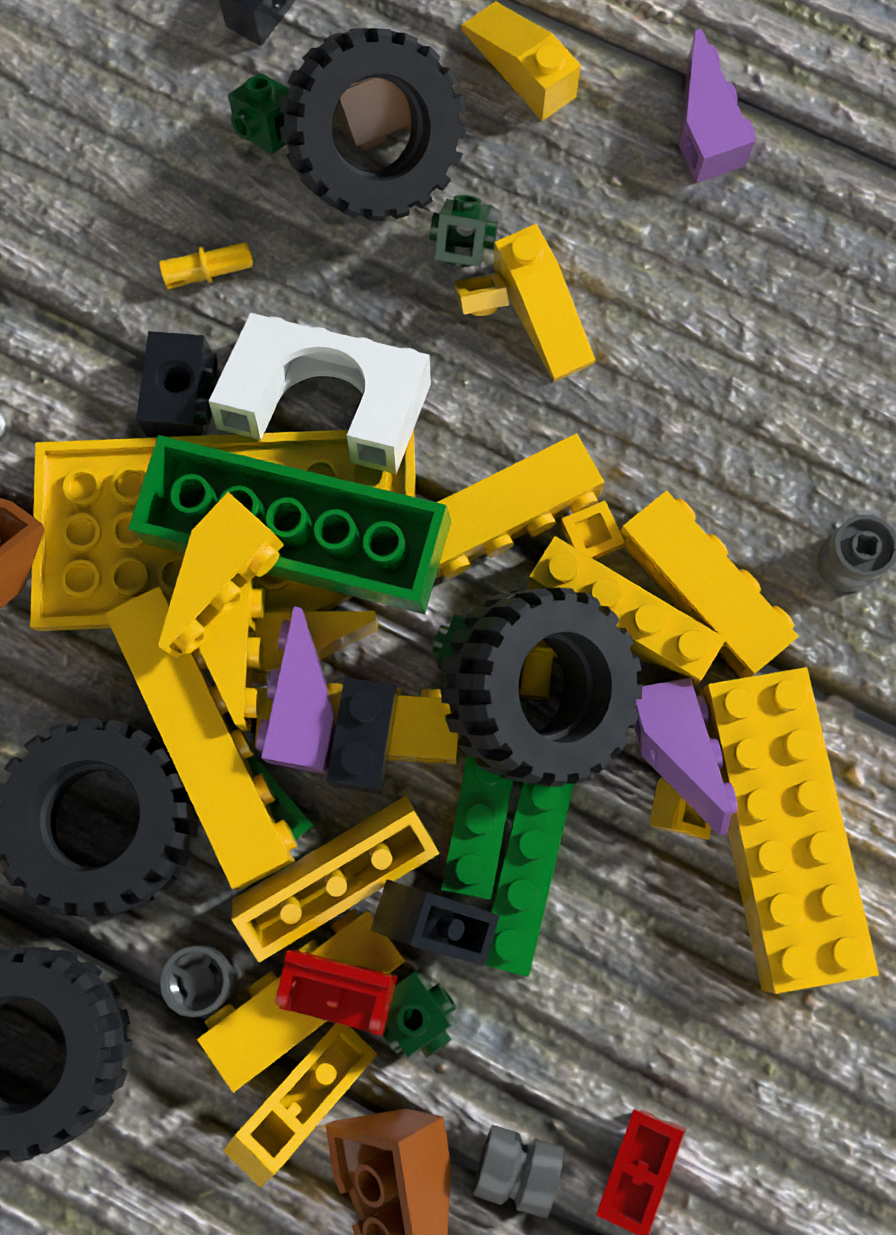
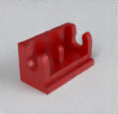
[275,950,398,1036]
[596,1109,687,1235]

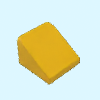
[649,778,712,840]

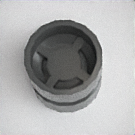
[817,514,896,592]
[160,944,241,1017]
[473,1124,564,1219]

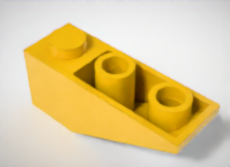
[158,492,284,658]
[198,578,265,732]

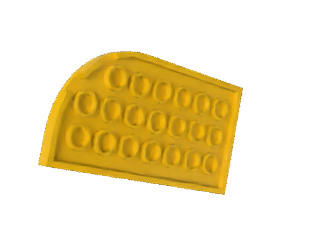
[30,429,416,631]

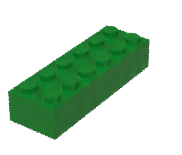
[128,435,451,615]

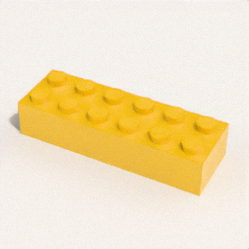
[698,667,879,994]

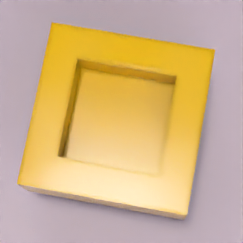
[454,273,509,316]
[560,500,625,560]

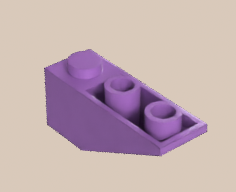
[679,29,755,183]
[256,607,337,774]
[634,678,737,836]

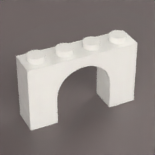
[209,313,431,474]

